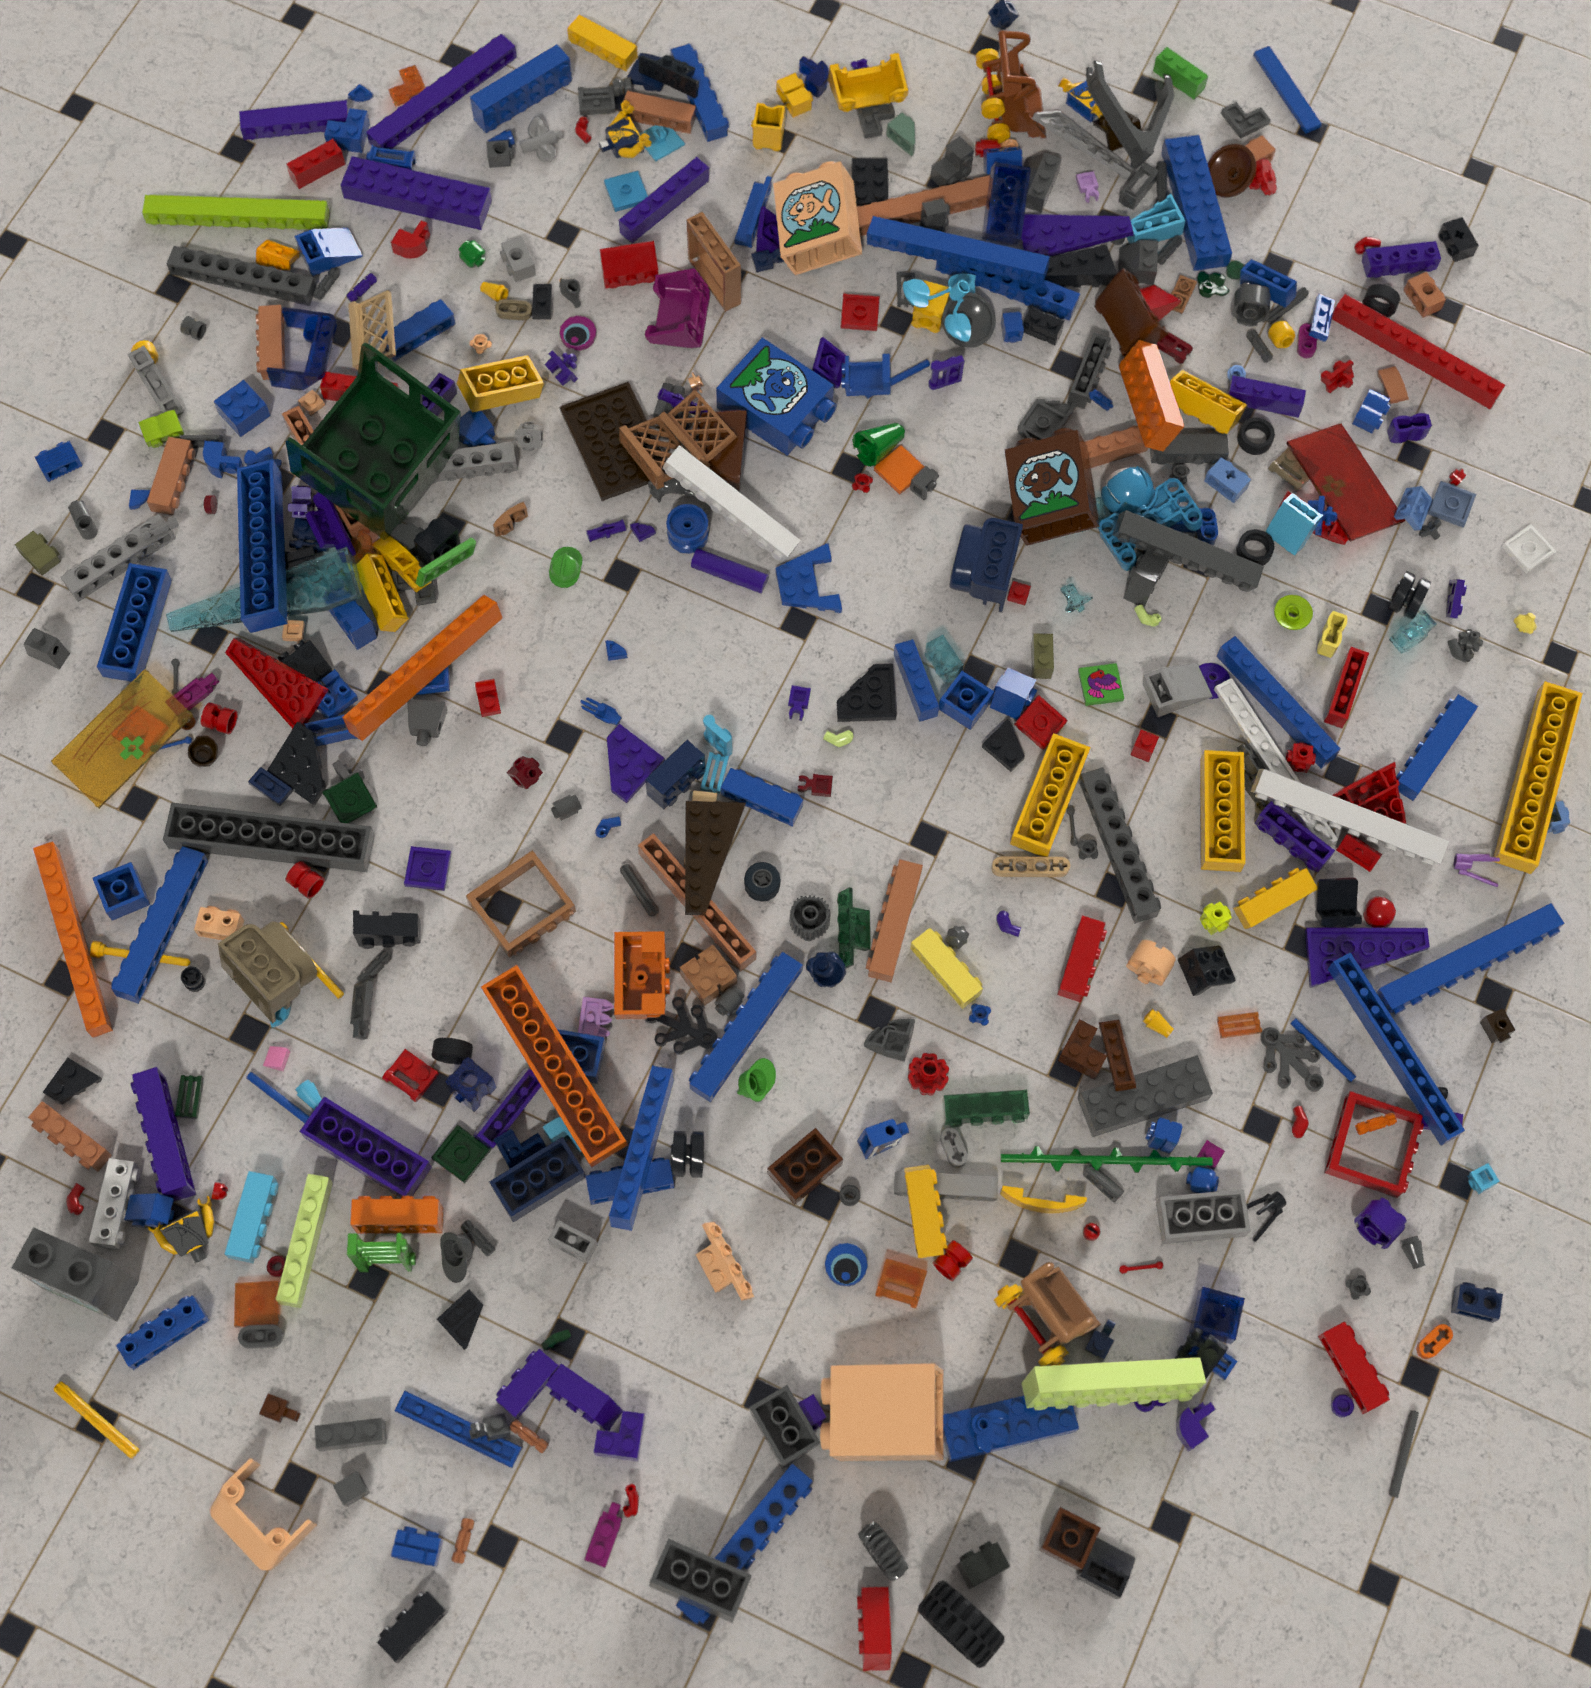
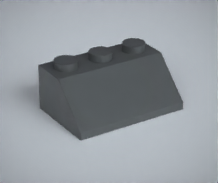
[1008,153,1062,213]
[749,1385,821,1469]

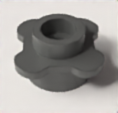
[1169,464,1190,484]
[1077,840,1098,860]
[1346,1275,1371,1300]

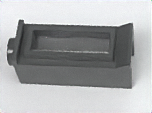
[1118,162,1159,211]

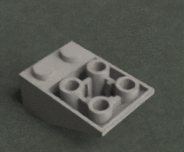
[1143,663,1212,717]

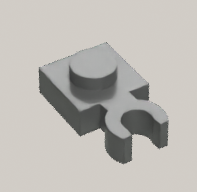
[1237,743,1266,776]

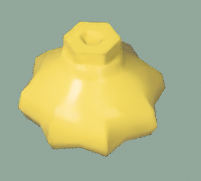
[1514,613,1537,634]

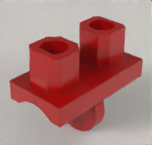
[1321,359,1355,393]

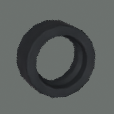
[1362,284,1400,317]
[1237,417,1275,455]
[1236,529,1275,566]
[431,1038,473,1065]

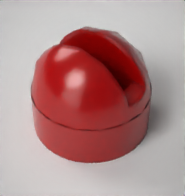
[212,1182,228,1200]
[1083,1223,1101,1241]

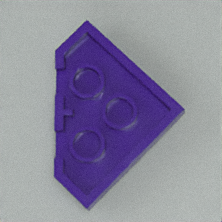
[607,724,665,803]

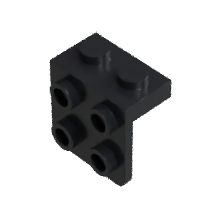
[277,639,332,682]
[1315,878,1362,928]
[1177,945,1235,996]

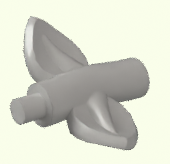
[520,116,563,161]

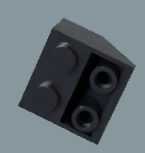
[1077,1538,1136,1599]

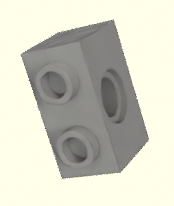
[500,236,536,282]
[548,1220,598,1264]

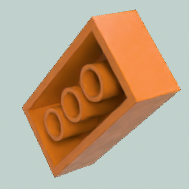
[350,1196,444,1234]

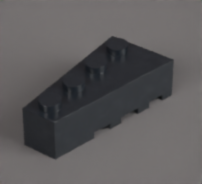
[1045,245,1117,288]

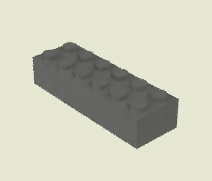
[1078,1055,1213,1137]

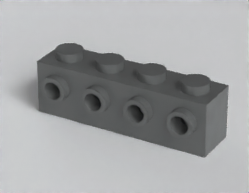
[1067,332,1112,409]

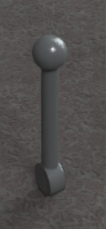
[171,659,180,695]
[1067,807,1078,846]

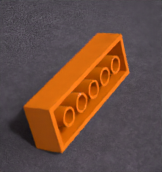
[1118,340,1185,452]

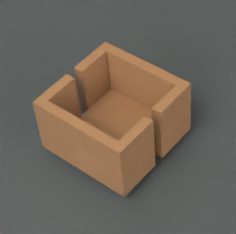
[680,945,737,1006]

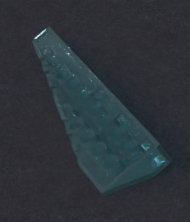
[166,547,362,632]

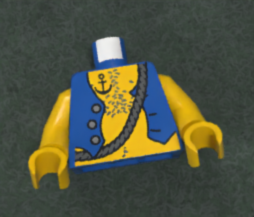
[1058,78,1107,123]

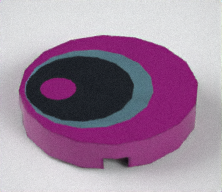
[560,316,597,351]

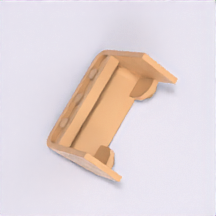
[210,1458,317,1571]

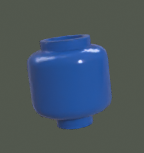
[1186,1166,1219,1194]

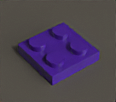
[404,846,452,891]

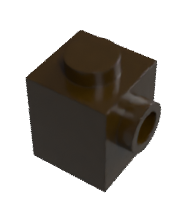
[1480,1009,1515,1043]

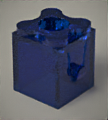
[445,1057,497,1112]

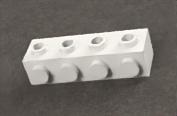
[89,1158,140,1250]

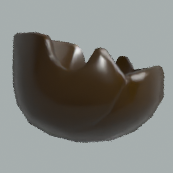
[188,736,218,767]

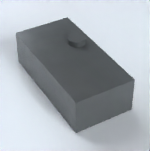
[649,1538,752,1623]

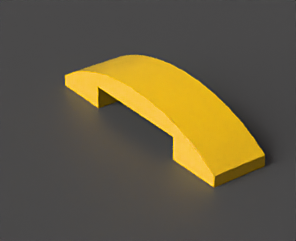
[1000,1186,1087,1213]

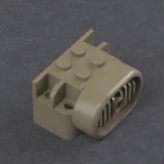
[218,921,317,1023]

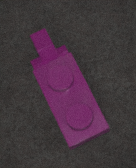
[165,673,219,718]
[584,1502,622,1568]

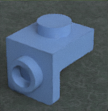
[1547,801,1571,834]

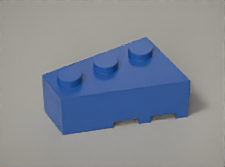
[323,587,377,650]

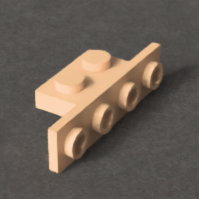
[696,1222,754,1301]

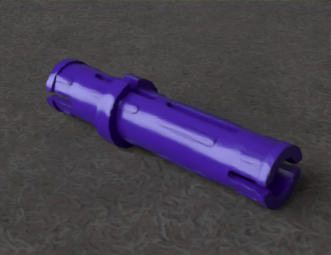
[657,388,708,416]

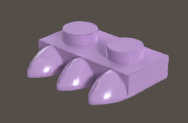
[578,997,614,1038]

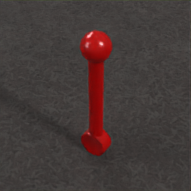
[1119,1261,1164,1274]

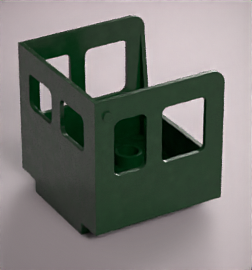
[285,343,461,540]

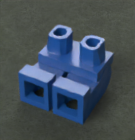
[317,669,358,719]

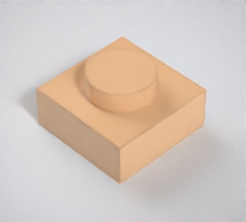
[298,389,325,416]
[282,620,305,641]

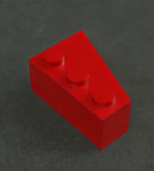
[857,1587,892,1671]

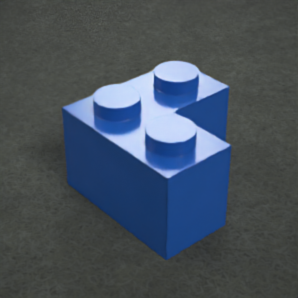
[324,108,370,153]

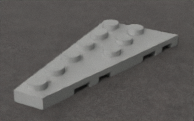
[1032,110,1137,179]

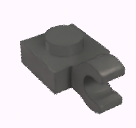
[469,1413,510,1441]

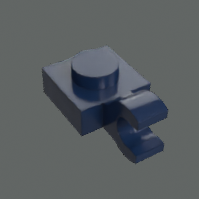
[751,249,784,273]
[1085,1319,1116,1360]

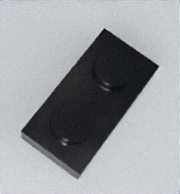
[532,284,552,319]

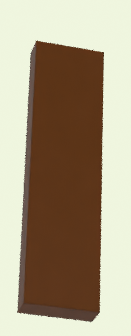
[1099,1020,1136,1092]

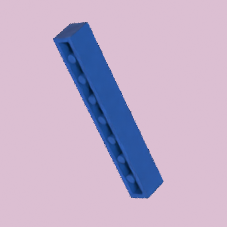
[1216,636,1341,769]
[111,846,208,1004]
[689,952,803,1103]
[609,1066,674,1231]

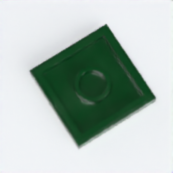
[322,772,377,824]
[431,1124,491,1184]

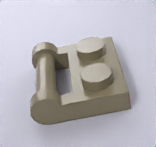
[1268,446,1319,492]

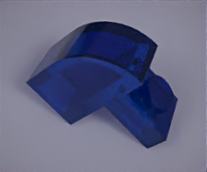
[799,56,829,98]

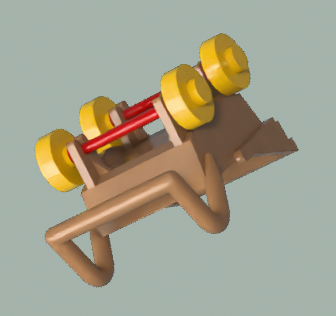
[993,1262,1101,1366]

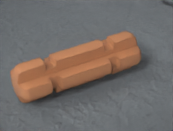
[509,1419,549,1453]
[452,1518,474,1564]

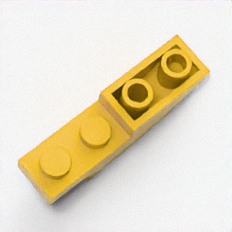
[371,536,432,592]

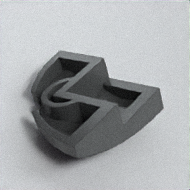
[864,1019,915,1061]

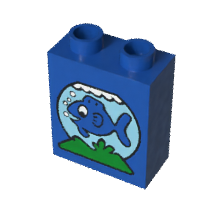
[716,337,837,456]

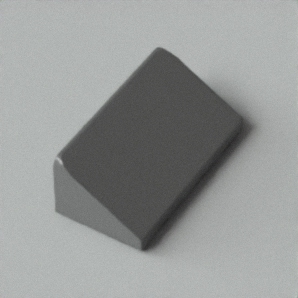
[180,435,223,448]
[1083,1165,1124,1203]

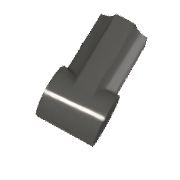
[68,500,98,540]

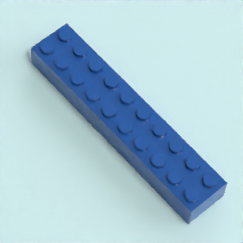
[237,459,288,633]

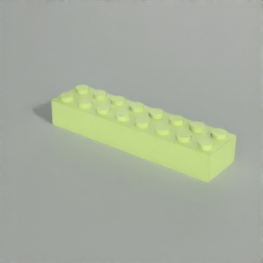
[1022,1357,1206,1410]

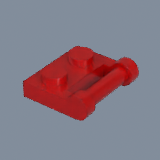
[382,1049,439,1102]

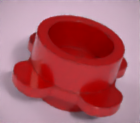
[852,473,873,493]

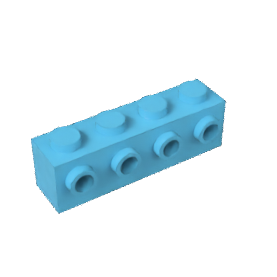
[225,1171,279,1264]

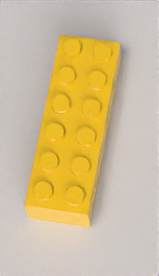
[1010,733,1091,857]
[1200,750,1245,872]

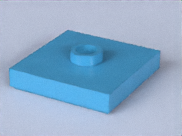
[604,171,647,212]

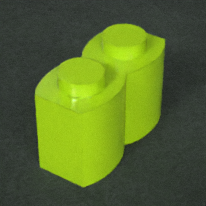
[138,410,184,448]

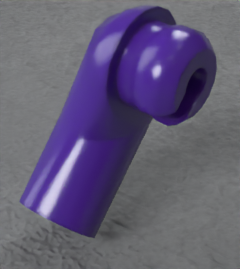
[996,910,1021,937]

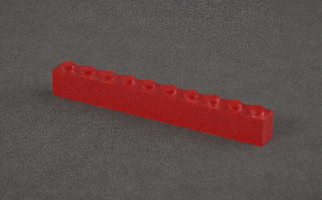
[1332,294,1506,410]

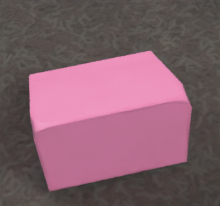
[263,1046,290,1071]

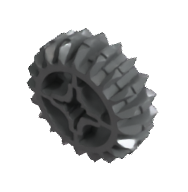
[858,1521,908,1581]

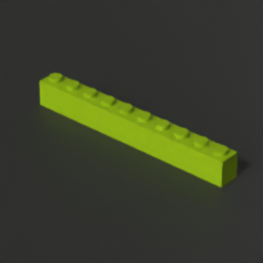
[142,195,330,230]

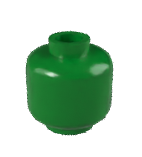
[458,240,486,268]

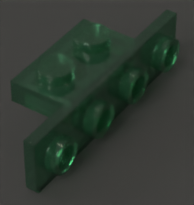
[837,887,870,969]

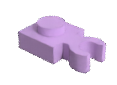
[1076,171,1099,203]

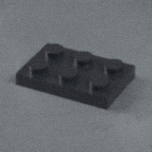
[852,158,888,207]

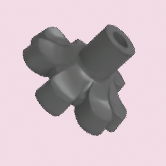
[1419,519,1441,540]
[1458,629,1483,652]

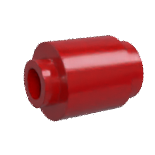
[975,139,1001,158]

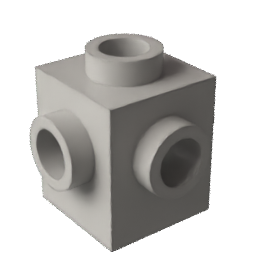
[515,422,543,451]

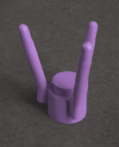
[1454,853,1500,887]

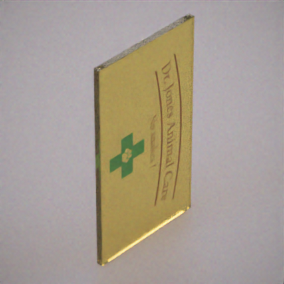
[51,669,194,809]

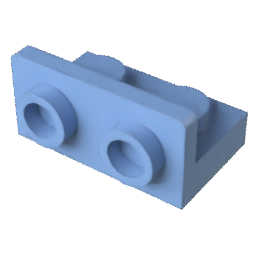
[1394,486,1433,531]

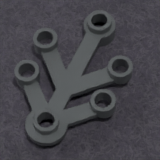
[1260,1027,1324,1092]

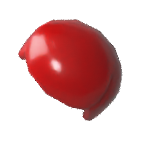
[1363,896,1396,928]

